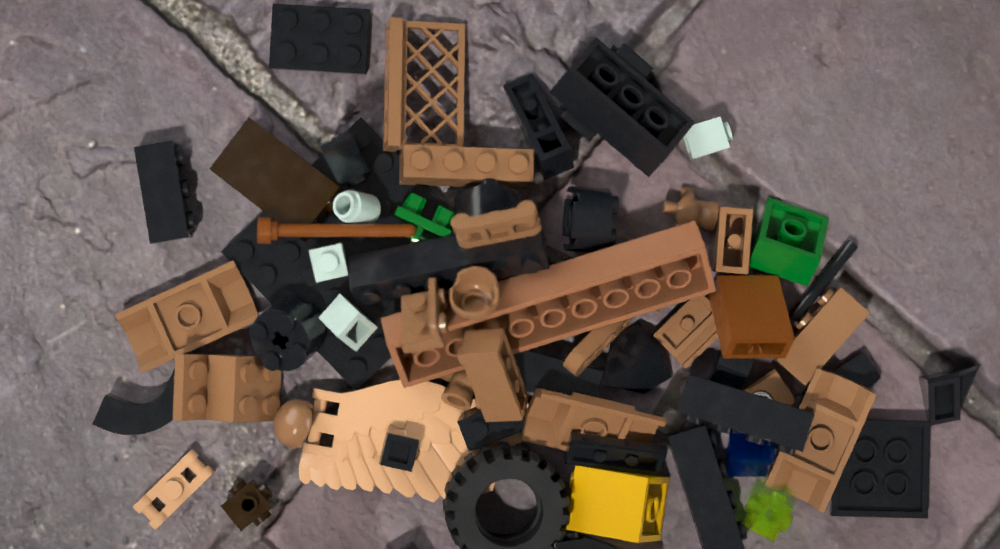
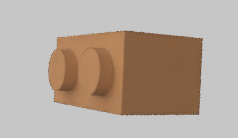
[712,207,753,274]

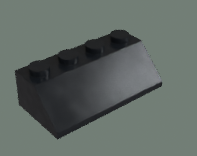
[549,37,695,177]

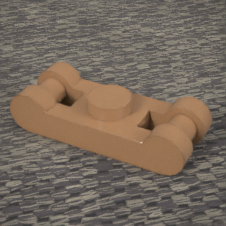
[451,200,542,248]

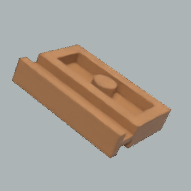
[652,295,718,369]

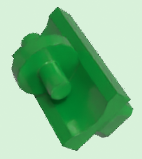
[394,193,454,244]

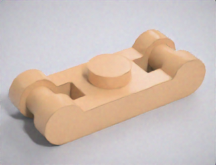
[133,448,215,530]

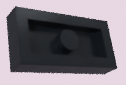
[457,412,525,452]

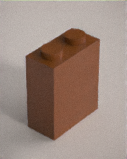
[708,274,795,358]

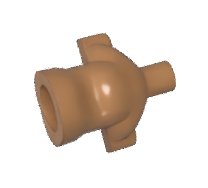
[662,186,719,232]
[439,370,474,411]

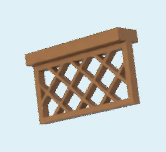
[383,17,465,152]

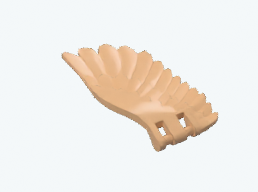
[299,379,529,503]

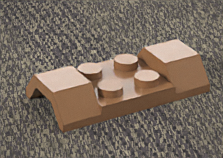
[115,260,259,373]
[765,368,877,513]
[521,388,667,451]

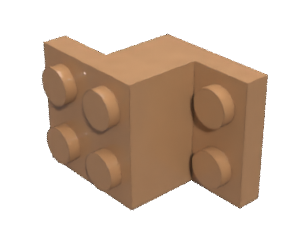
[173,354,281,423]

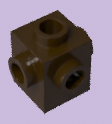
[221,479,274,531]

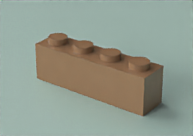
[399,145,534,189]

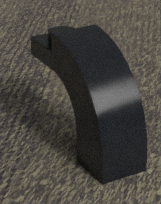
[92,368,175,435]

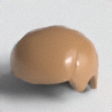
[449,266,500,321]
[273,399,313,449]

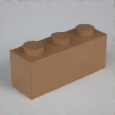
[773,287,870,386]
[457,329,529,422]

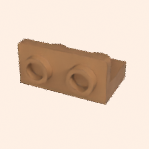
[401,278,448,354]

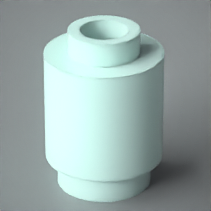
[333,190,381,224]

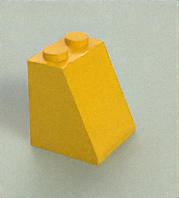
[566,465,670,543]

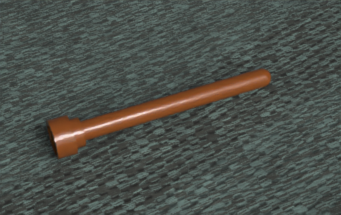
[257,217,416,244]

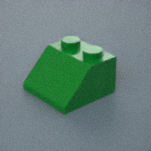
[749,197,829,287]

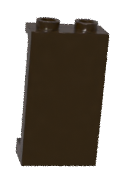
[209,118,344,243]

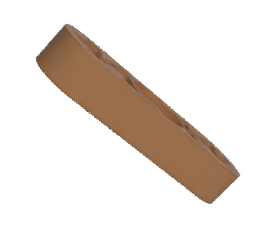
[563,317,633,376]

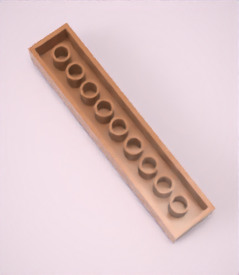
[381,221,716,388]

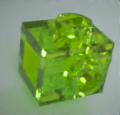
[742,489,793,543]

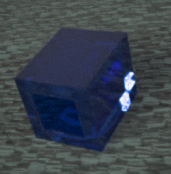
[726,433,775,477]

